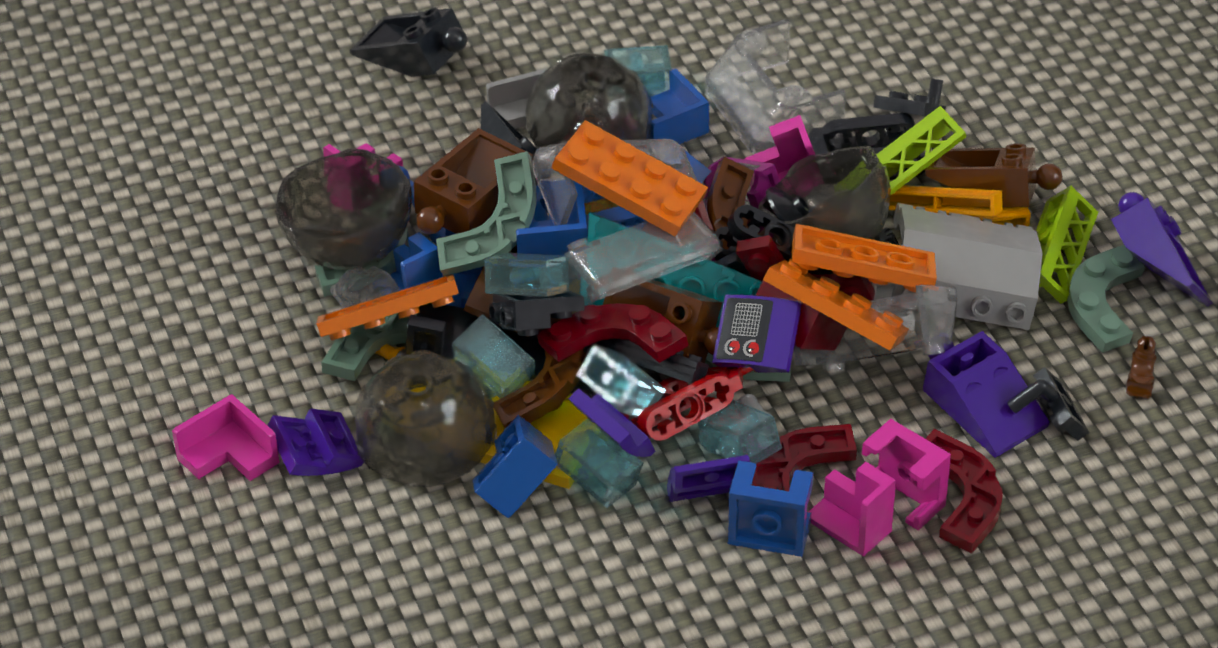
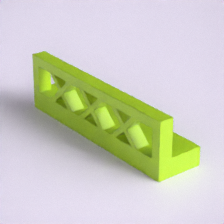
[835,106,967,218]
[1036,186,1098,304]

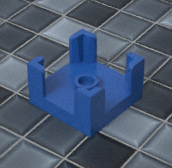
[728,460,813,557]

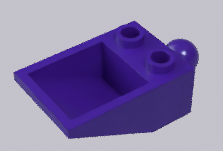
[1111,192,1213,307]
[923,331,1050,458]

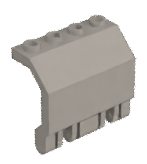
[891,203,1043,330]

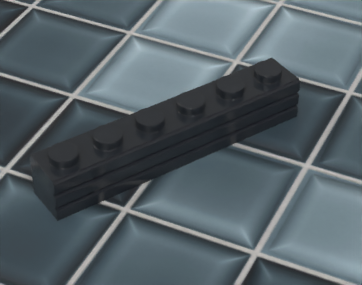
[586,338,709,384]

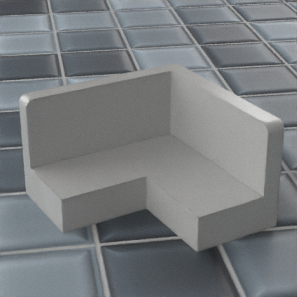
[486,68,571,144]

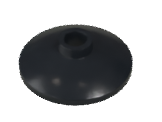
[766,186,813,228]

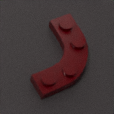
[736,235,875,302]
[537,303,688,363]
[752,424,857,491]
[925,429,1003,554]

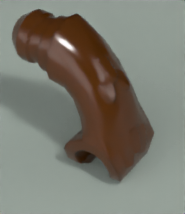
[1126,336,1157,399]

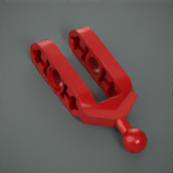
[615,367,756,441]

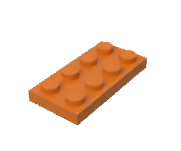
[551,120,708,237]
[792,224,937,293]
[763,259,909,351]
[316,274,459,340]

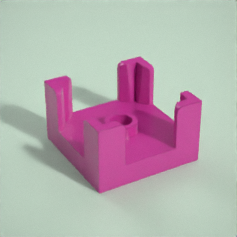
[862,418,951,531]

